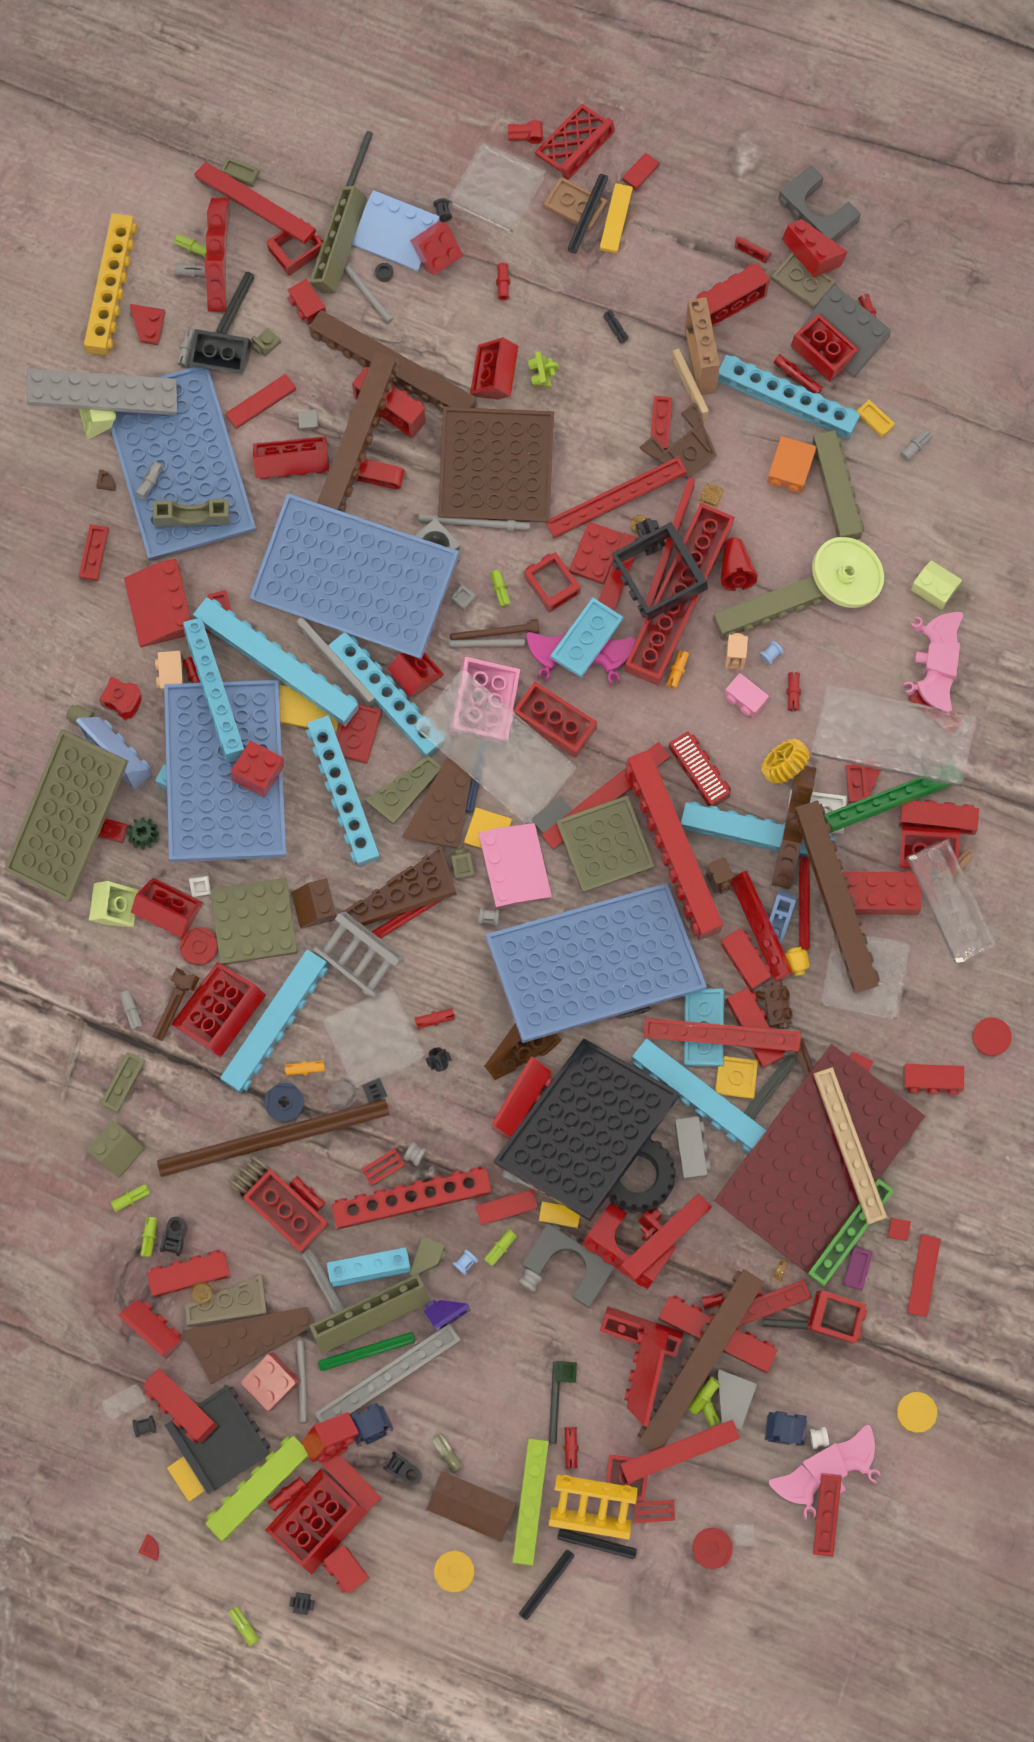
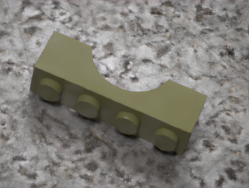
[153,499,230,527]

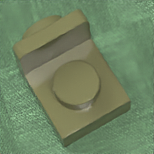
[251,328,281,357]
[450,847,474,878]

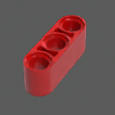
[355,459,405,490]

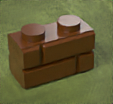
[706,857,734,894]

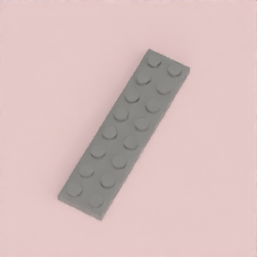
[27,368,177,415]

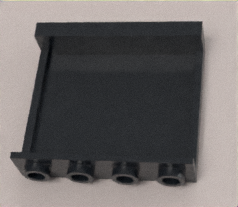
[164,1384,271,1495]

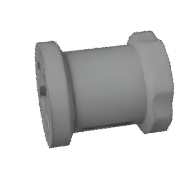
[479,907,500,927]

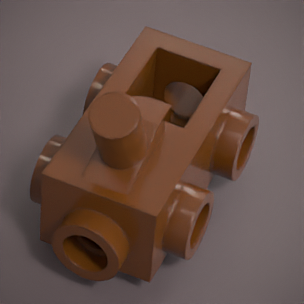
[755,981,793,1029]

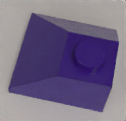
[424,1300,470,1332]

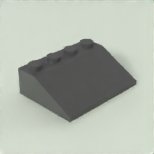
[800,285,891,377]

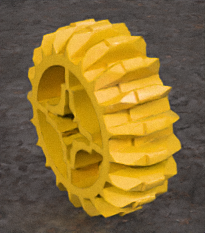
[761,738,810,785]

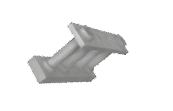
[313,911,405,997]

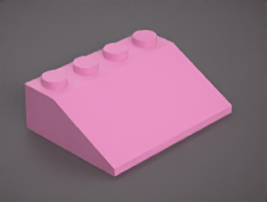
[448,657,520,742]
[479,823,552,910]

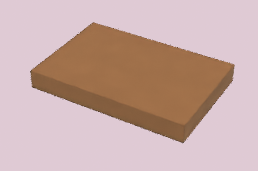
[543,177,608,232]

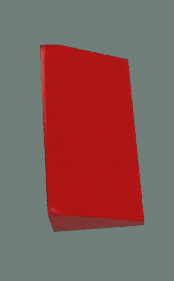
[735,236,772,263]

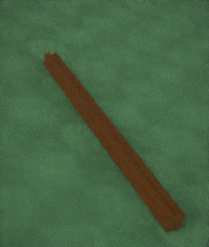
[157,1099,390,1177]

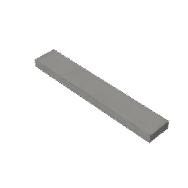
[297,617,376,707]

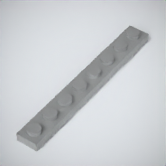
[315,1324,460,1423]

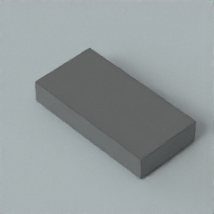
[531,796,572,834]

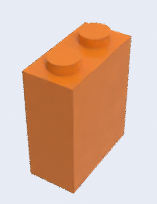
[767,436,817,493]

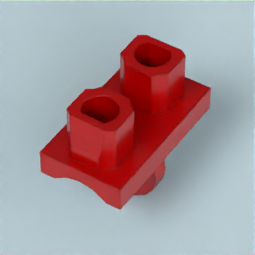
[638,1209,662,1241]

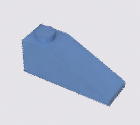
[769,889,797,945]

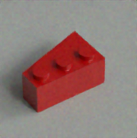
[782,219,848,277]

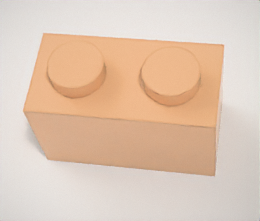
[725,633,748,670]
[155,651,184,694]

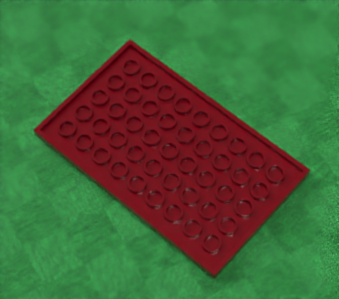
[713,1044,925,1274]

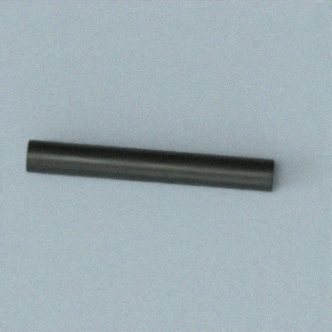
[762,1319,823,1329]

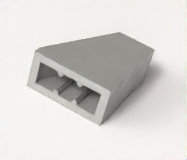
[717,1370,757,1431]

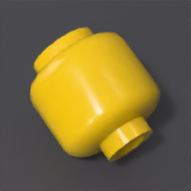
[785,947,810,976]

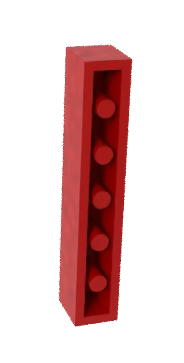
[658,1295,778,1373]

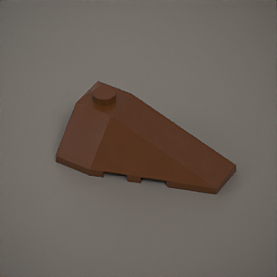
[484,1023,562,1080]

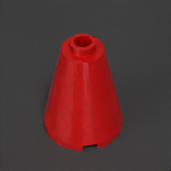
[720,537,758,591]

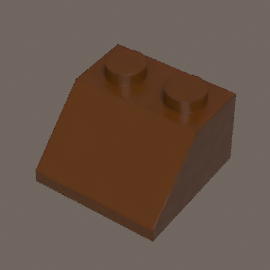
[291,878,337,929]

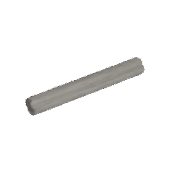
[302,1249,344,1313]

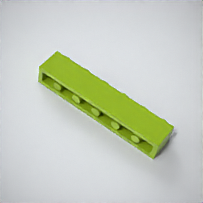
[205,1436,309,1542]
[513,1439,549,1566]

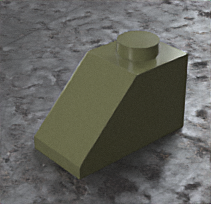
[409,1237,447,1277]

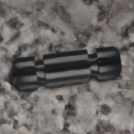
[603,310,628,344]

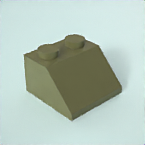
[86,1120,145,1178]

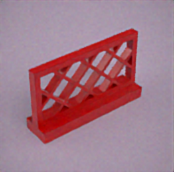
[535,104,615,180]

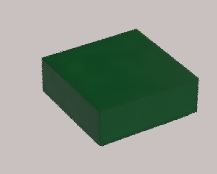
[555,1361,577,1383]

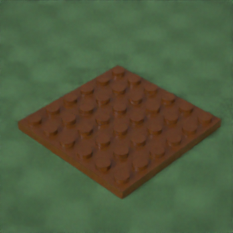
[438,407,554,522]

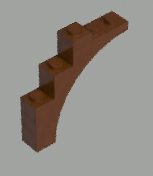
[771,765,816,889]

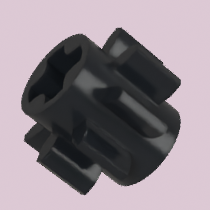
[425,1047,451,1072]
[289,1592,315,1615]

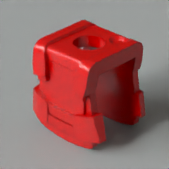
[99,676,142,720]

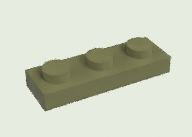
[100,1051,146,1113]

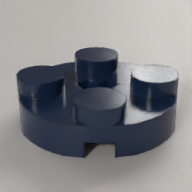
[264,1083,304,1123]

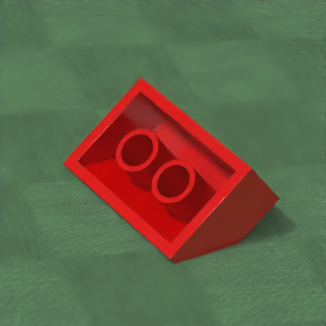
[790,314,859,382]
[470,337,519,400]
[899,825,961,872]
[131,878,203,937]
[119,1299,183,1359]

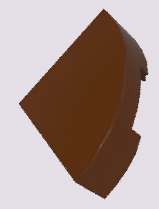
[96,469,116,491]

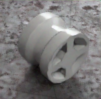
[404,1142,427,1167]
[518,1268,543,1293]

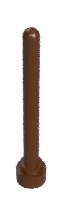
[450,619,540,640]

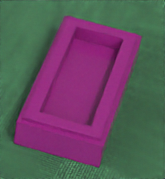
[843,1247,873,1291]

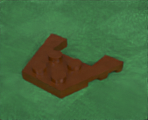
[639,402,717,479]

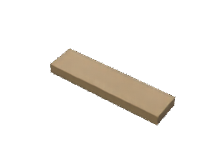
[672,348,709,420]

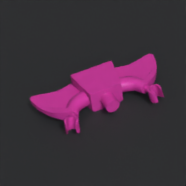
[526,632,635,686]

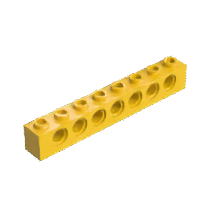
[84,213,137,356]

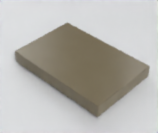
[771,252,836,310]

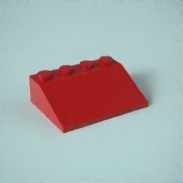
[124,558,191,648]
[171,962,266,1058]
[624,1326,668,1427]
[265,1469,367,1575]

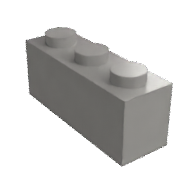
[674,1116,710,1181]

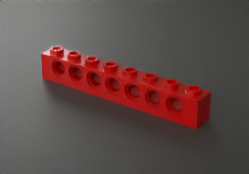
[331,1167,491,1230]

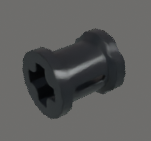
[433,198,452,222]
[132,1415,157,1437]

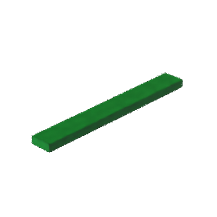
[823,765,963,833]

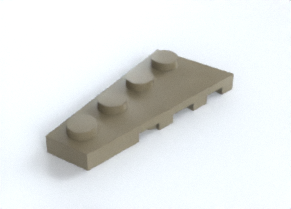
[185,1274,267,1327]

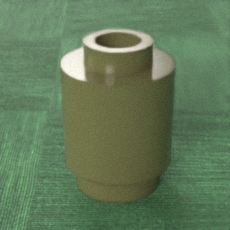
[66,705,94,726]

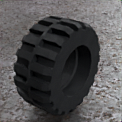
[608,1137,676,1213]

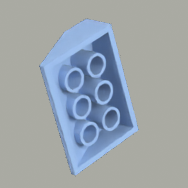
[352,190,440,272]
[76,717,151,790]

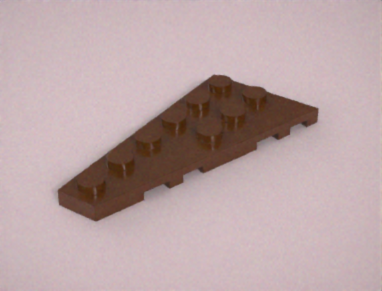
[402,733,479,849]
[343,845,457,932]
[183,1307,315,1384]

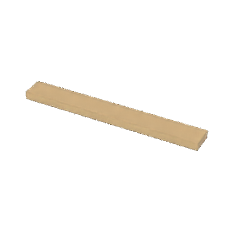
[813,1067,887,1224]

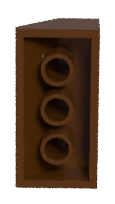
[426,1471,517,1542]

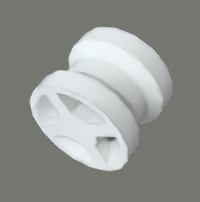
[809,1427,829,1449]

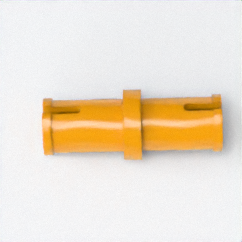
[666,650,690,689]
[285,1060,325,1076]

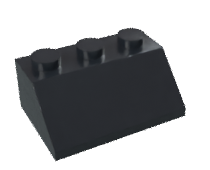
[189,329,252,375]

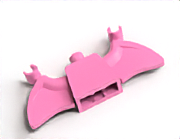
[903,612,963,714]
[769,1425,881,1520]

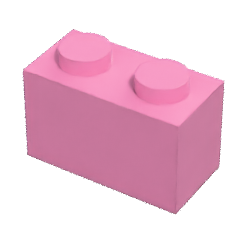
[724,673,769,718]

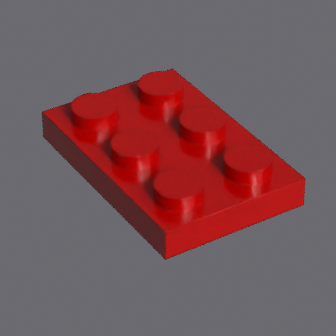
[569,521,624,585]

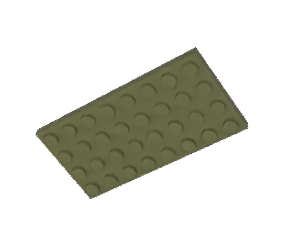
[4,729,129,902]

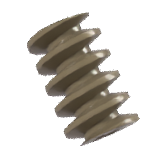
[228,1156,269,1200]

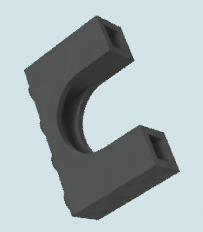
[778,165,861,242]
[522,1223,615,1309]

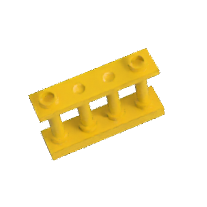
[549,1474,638,1539]

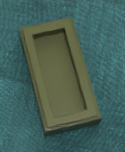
[221,157,260,187]

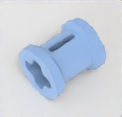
[759,641,784,666]
[452,1249,478,1276]

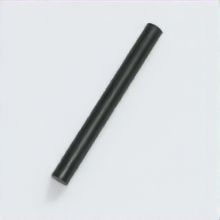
[346,131,373,186]
[549,1362,560,1444]

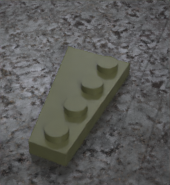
[364,755,442,825]

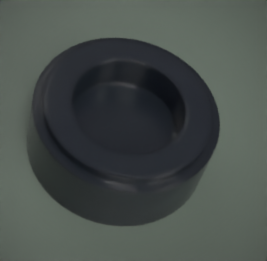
[375,263,393,282]

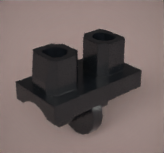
[634,518,666,556]

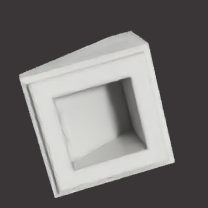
[189,872,211,897]

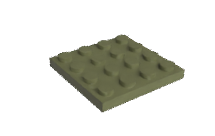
[556,795,655,893]
[210,878,297,965]

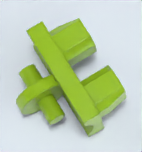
[528,351,559,389]

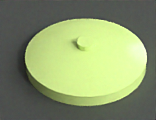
[812,537,884,608]

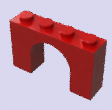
[582,1203,677,1290]

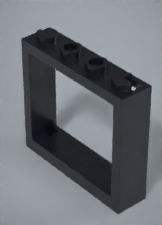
[611,522,708,621]

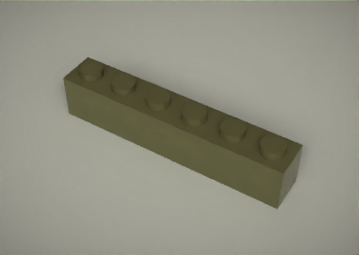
[310,186,367,294]
[812,430,864,539]
[713,576,826,640]
[309,1274,431,1354]

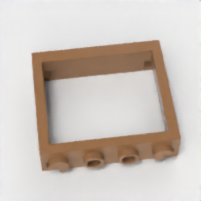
[684,297,720,395]

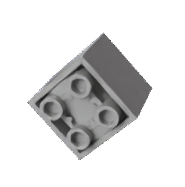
[415,518,461,566]

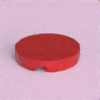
[179,927,218,966]
[972,1017,1012,1056]
[692,1527,733,1569]

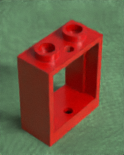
[266,218,323,276]
[524,552,581,613]
[806,1290,867,1344]

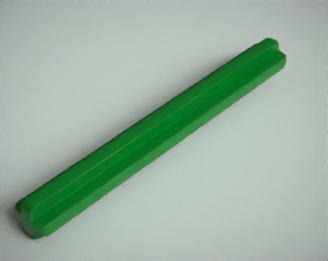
[318,1332,415,1371]

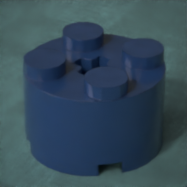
[350,1403,394,1447]
[764,1411,807,1446]

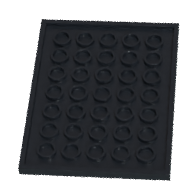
[494,1038,680,1221]

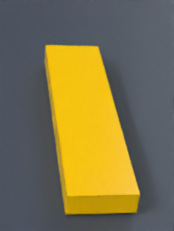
[600,183,633,254]

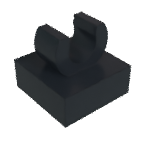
[362,1078,388,1103]

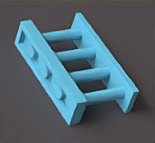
[327,1248,411,1288]

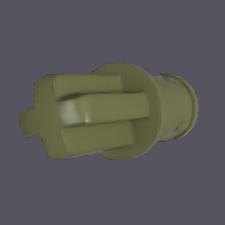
[432,1433,464,1473]

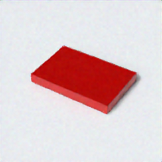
[330,704,382,764]

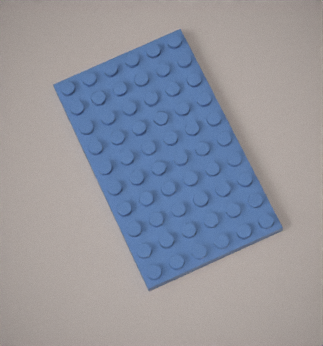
[111,367,257,561]
[249,493,460,659]
[164,680,286,862]
[485,883,707,1043]

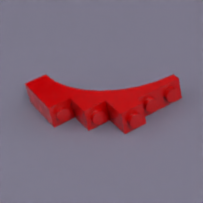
[204,198,230,312]

